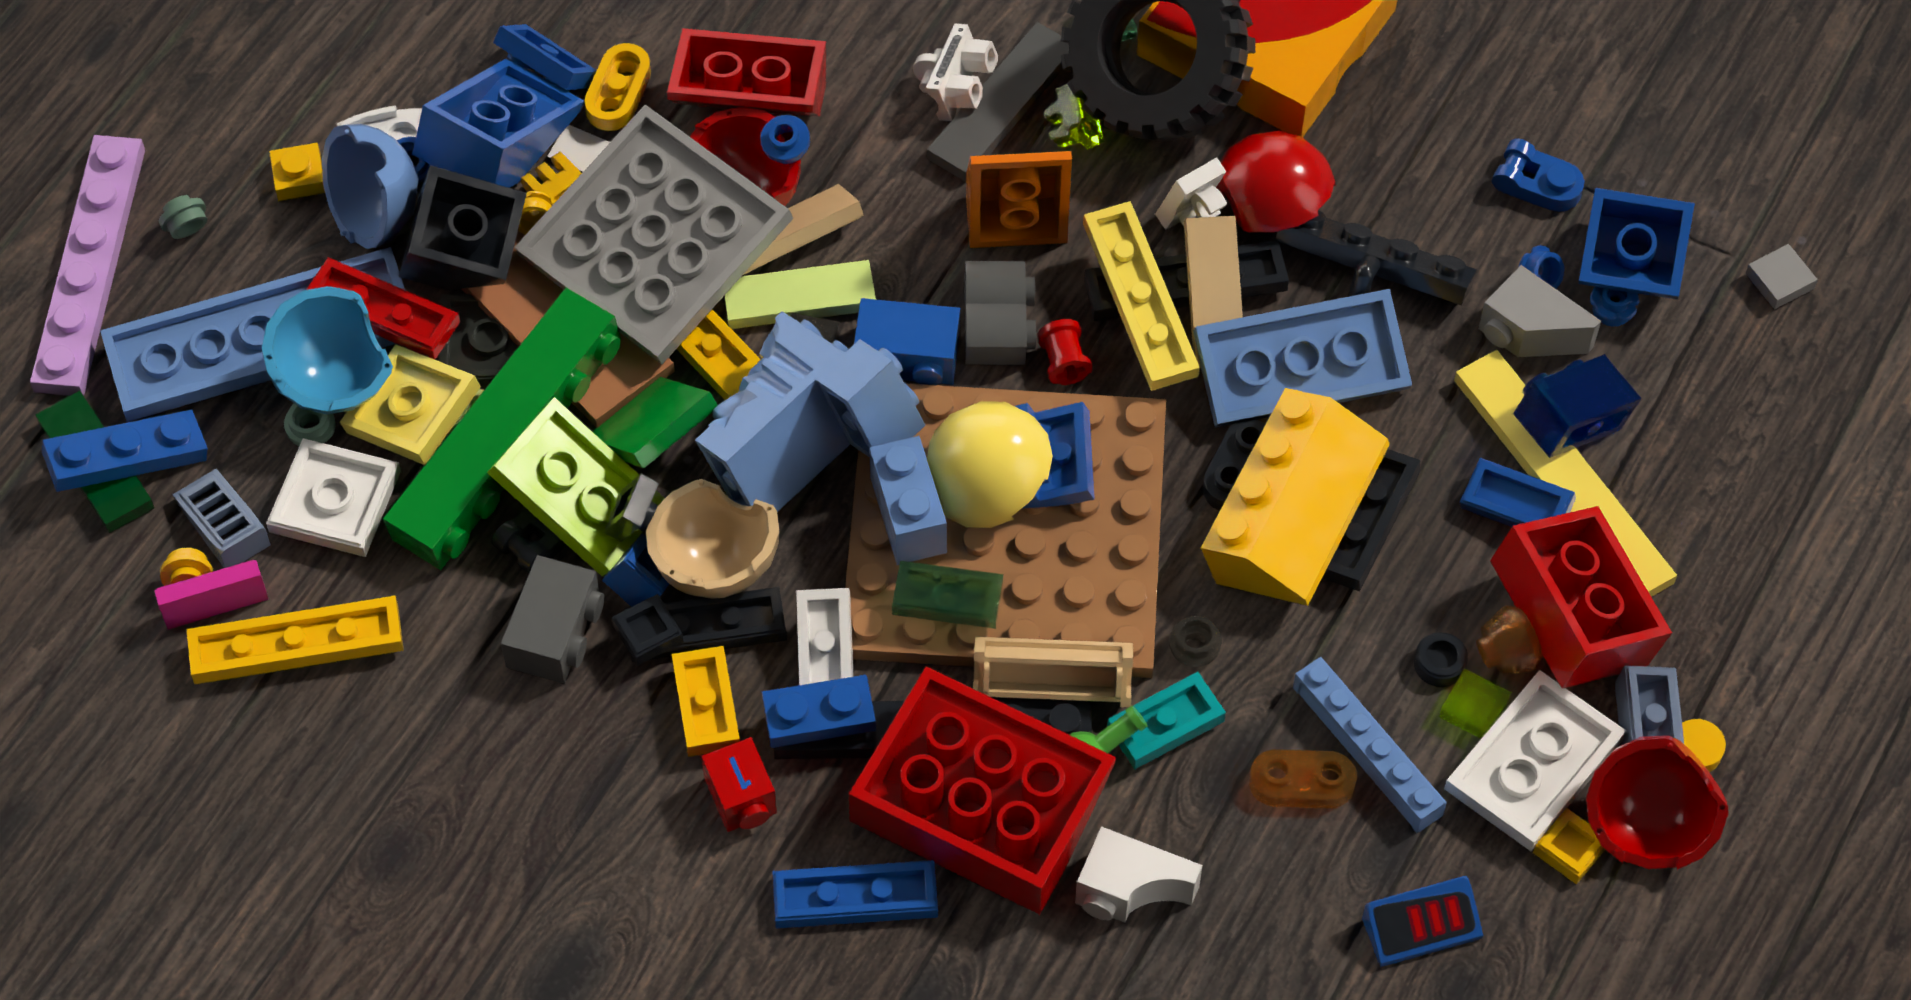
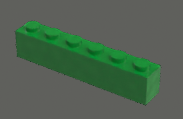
[383,287,621,570]

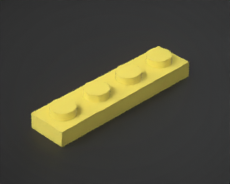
[1083,201,1200,391]

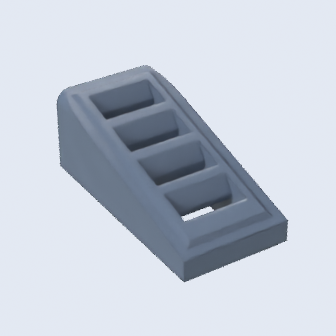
[172,469,271,568]

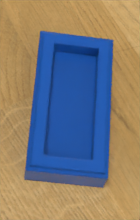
[1460,458,1576,527]

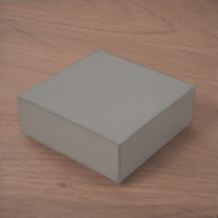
[1745,244,1818,309]

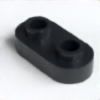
[1203,419,1266,511]

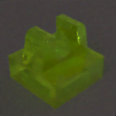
[1044,84,1104,149]

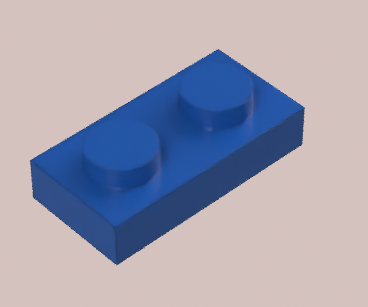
[493,24,597,92]
[762,674,876,748]

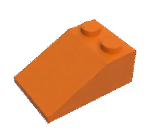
[966,151,1072,248]

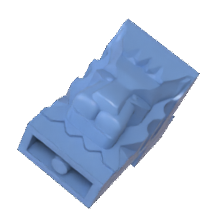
[695,311,926,512]

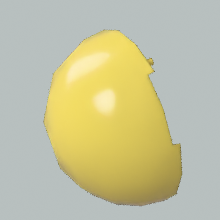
[927,401,1053,528]

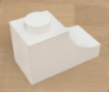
[1075,827,1202,922]

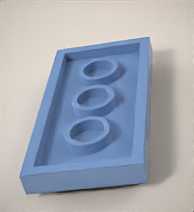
[1193,289,1412,427]

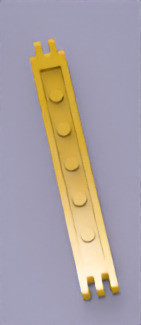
[520,152,761,400]

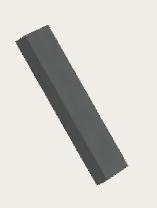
[927,22,1069,182]

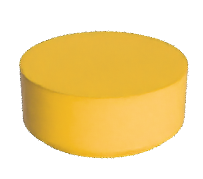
[1682,719,1726,772]

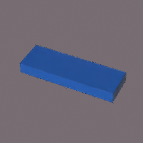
[773,860,938,928]

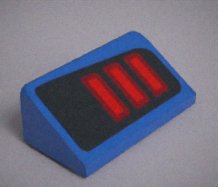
[1362,876,1483,967]

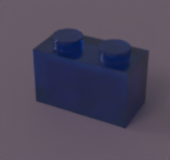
[1513,354,1642,458]

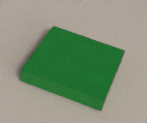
[593,377,717,468]

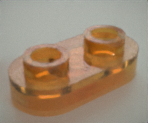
[1249,749,1357,808]

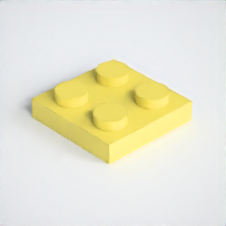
[340,344,481,465]

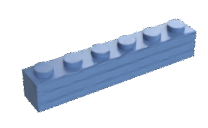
[1293,657,1447,833]

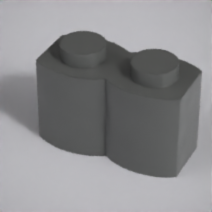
[964,261,1036,365]

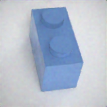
[869,436,947,565]

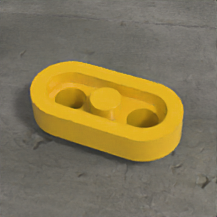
[585,43,651,131]

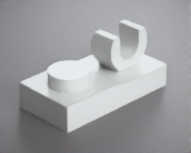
[1155,158,1227,230]
[796,588,853,685]

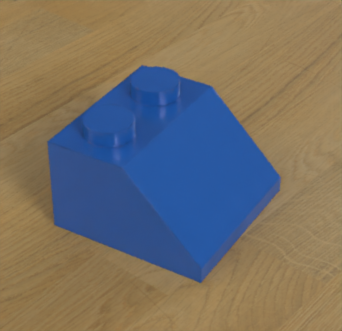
[1578,188,1695,300]

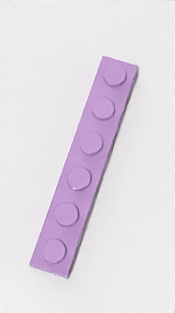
[30,135,145,396]

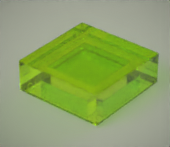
[1439,668,1512,739]

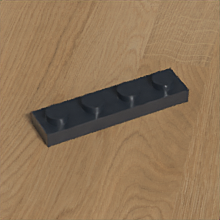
[1084,240,1289,321]

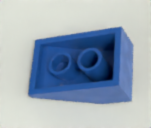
[412,59,584,188]

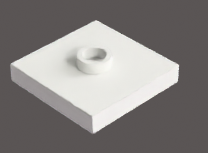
[266,438,401,557]

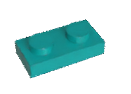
[1107,672,1226,769]

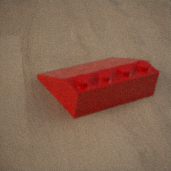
[849,666,1116,915]

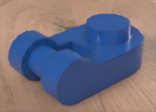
[1492,139,1585,212]

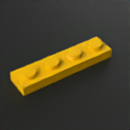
[186,596,404,684]

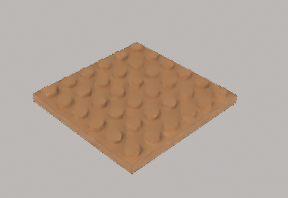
[845,383,1166,678]

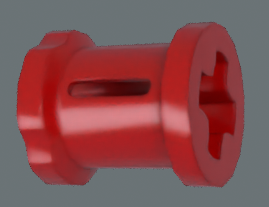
[1037,319,1092,385]

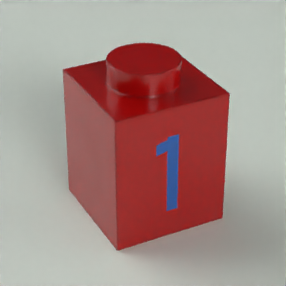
[701,737,777,832]

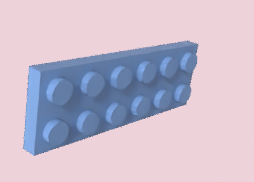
[100,247,405,422]

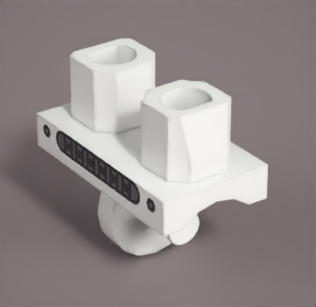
[913,24,998,121]

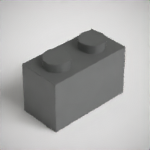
[501,555,604,684]

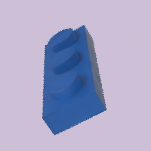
[42,410,208,492]

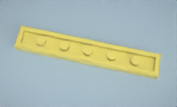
[1454,350,1677,597]

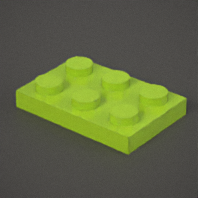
[487,397,665,577]

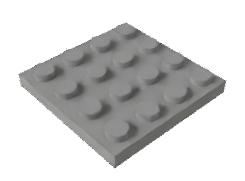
[514,105,793,365]

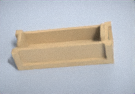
[973,637,1133,707]

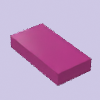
[154,560,269,630]

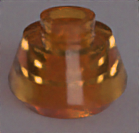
[1476,605,1543,674]

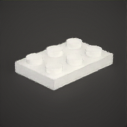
[1444,670,1626,851]

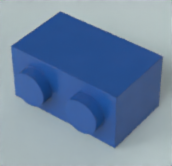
[854,298,960,385]

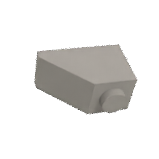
[1478,265,1601,357]

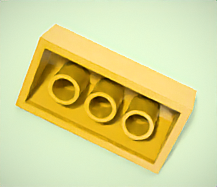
[1201,388,1390,606]

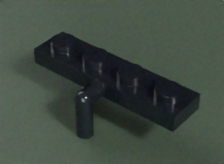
[1275,210,1477,305]

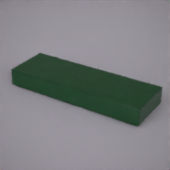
[35,391,155,533]

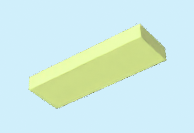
[724,260,876,329]

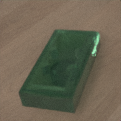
[892,561,1004,629]

